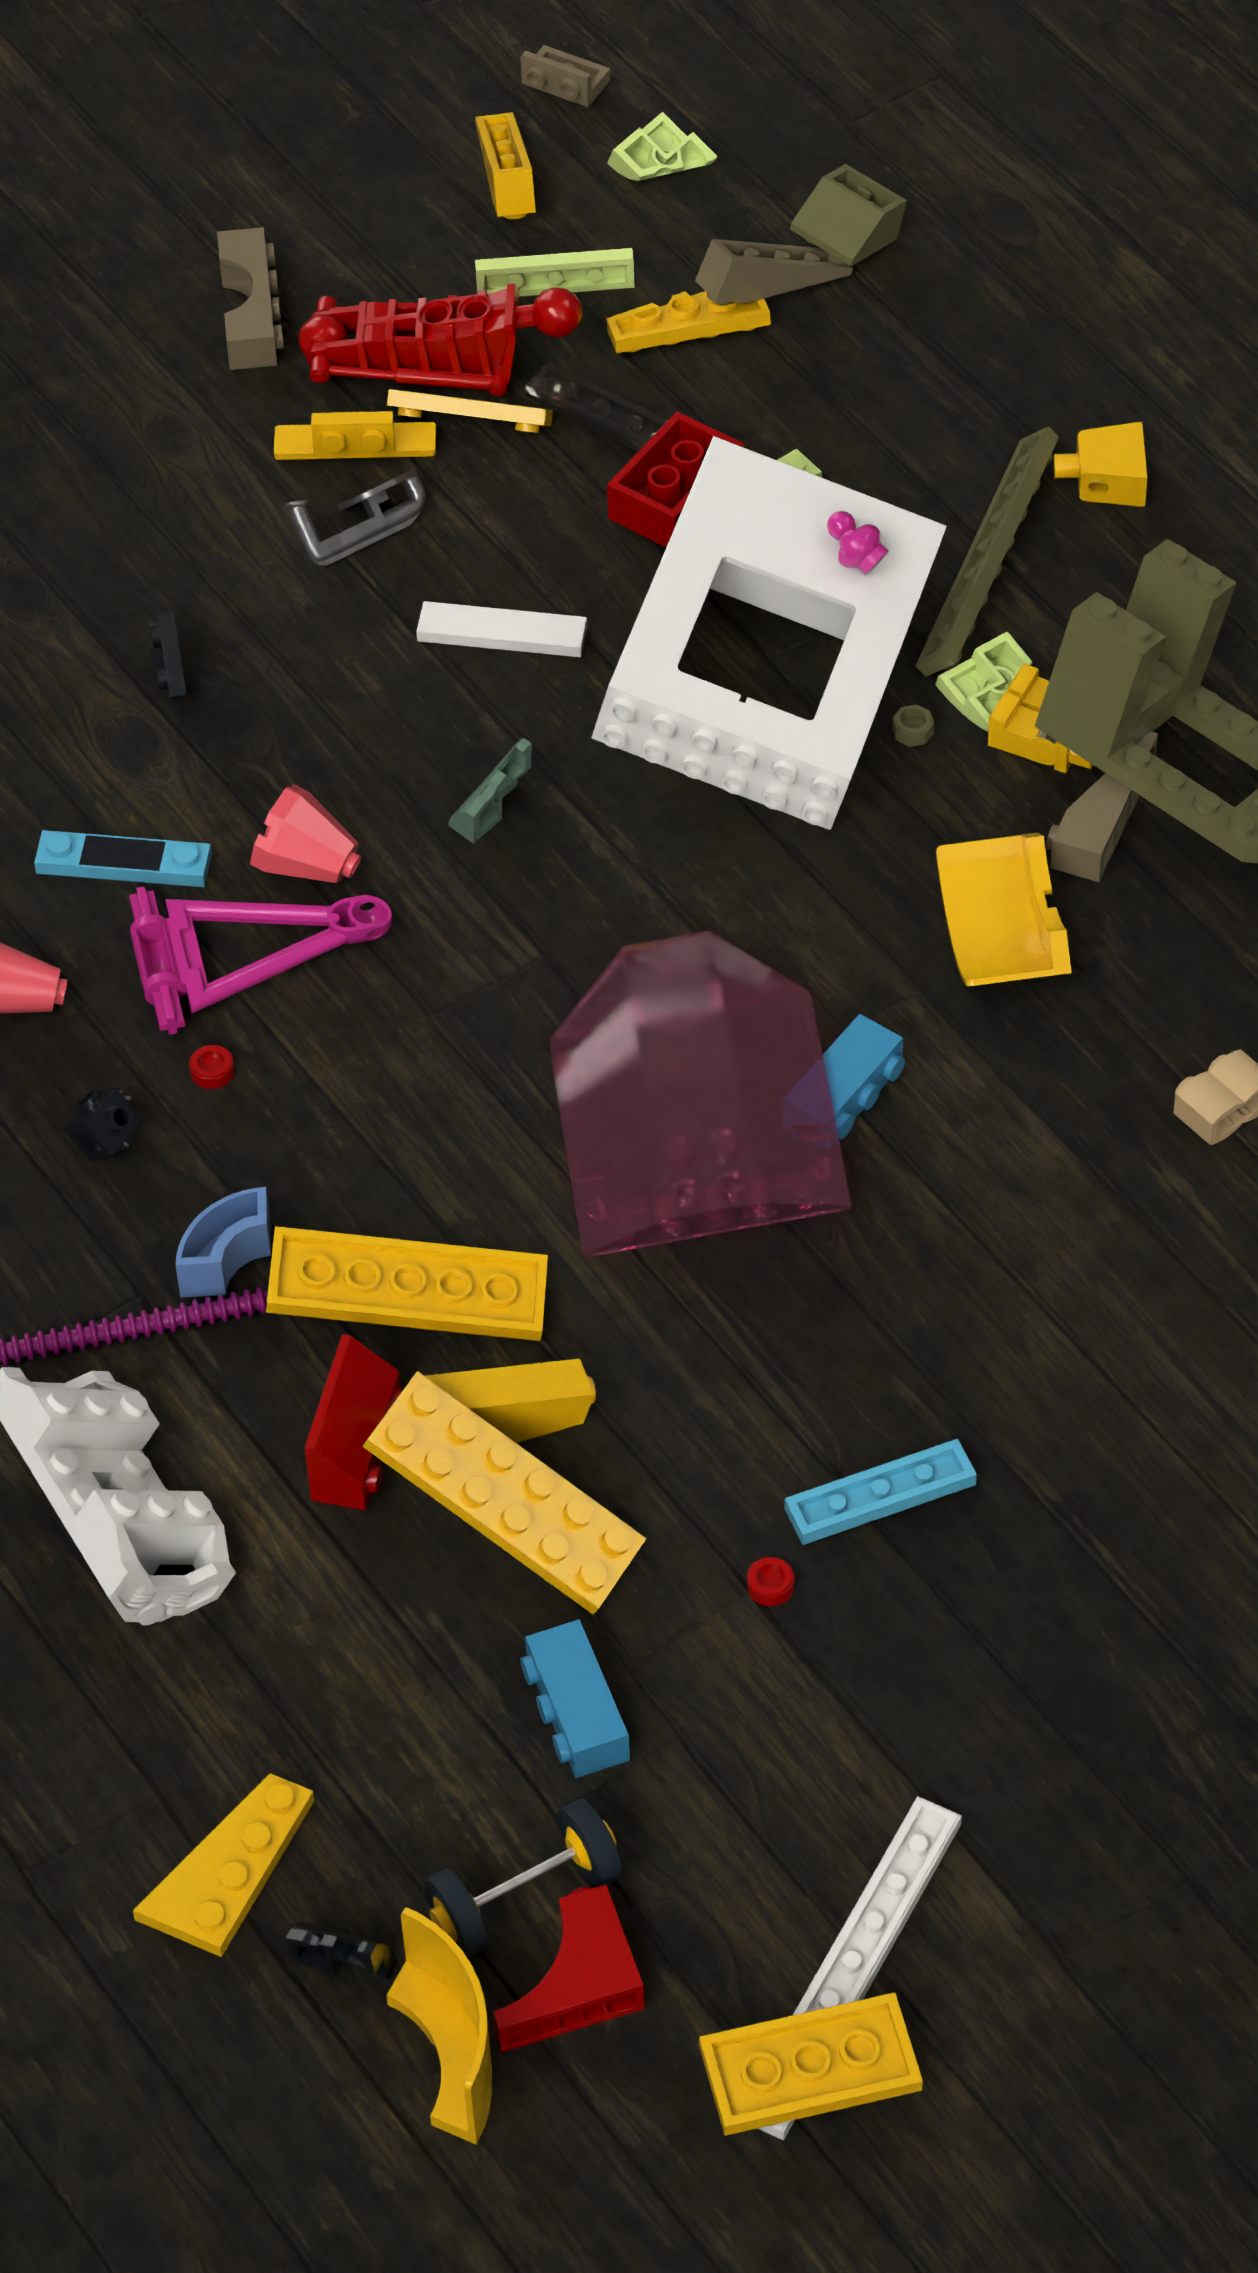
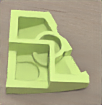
[935,631,1032,732]

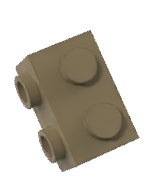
[520,45,610,107]

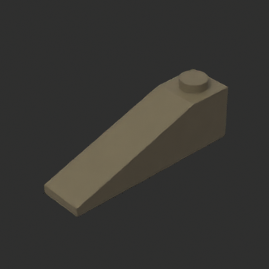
[695,239,853,305]
[1046,731,1158,882]

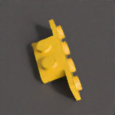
[274,411,436,460]

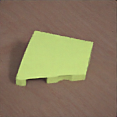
[607,112,717,181]

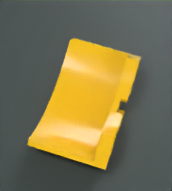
[936,833,1071,986]
[386,1908,492,2145]

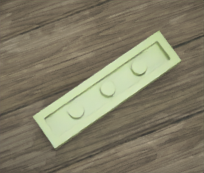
[475,248,634,296]

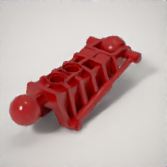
[298,284,582,396]

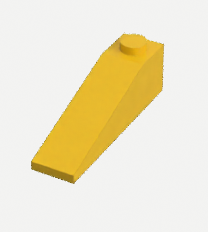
[475,112,536,219]

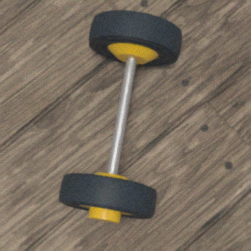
[424,1799,622,1958]

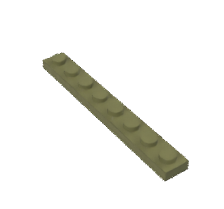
[915,426,1059,677]

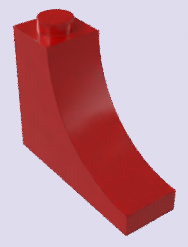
[493,1884,645,2053]

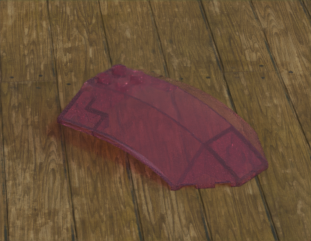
[550,930,852,1258]

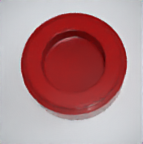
[189,1045,235,1089]
[747,1557,794,1606]

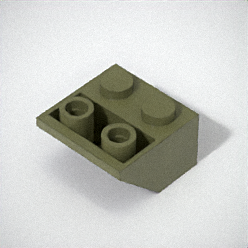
[790,164,907,266]

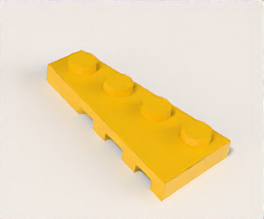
[606,291,771,354]
[133,1773,314,1957]

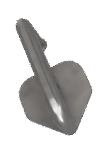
[285,468,426,567]

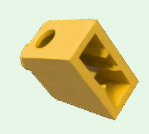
[1053,422,1147,507]

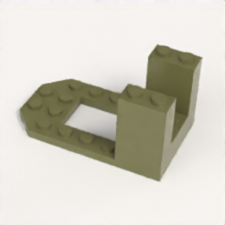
[1035,539,1258,863]

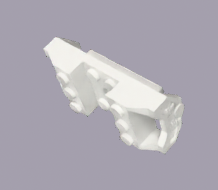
[0,1367,236,1625]

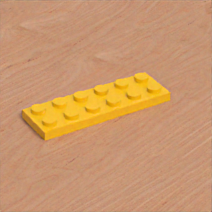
[266,1226,548,1341]
[362,1371,647,1615]

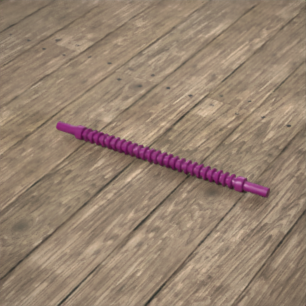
[0,1287,268,1366]

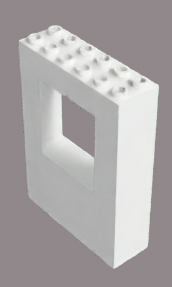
[591,436,947,830]

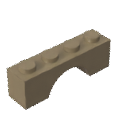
[217,227,284,370]

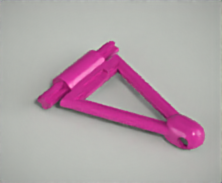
[129,887,392,1035]

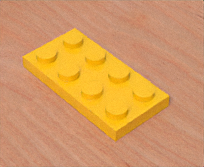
[699,1992,923,2136]

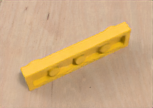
[387,389,553,433]

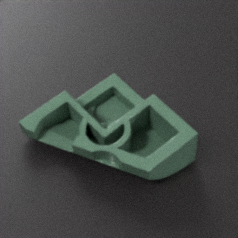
[448,738,532,844]

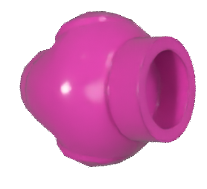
[827,511,889,575]

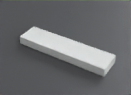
[416,601,587,657]

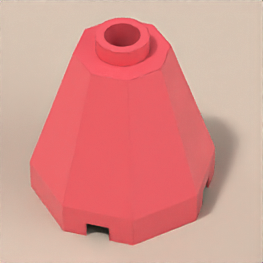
[250,784,361,883]

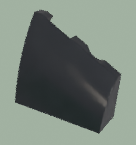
[286,1921,397,1979]

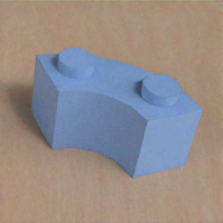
[175,1187,271,1298]

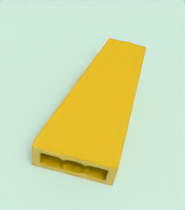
[425,1359,596,1443]

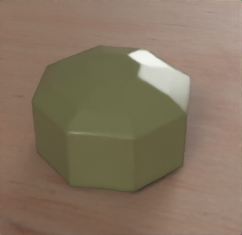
[892,705,934,747]

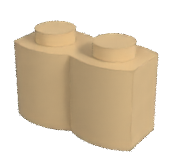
[1173,1049,1258,1145]

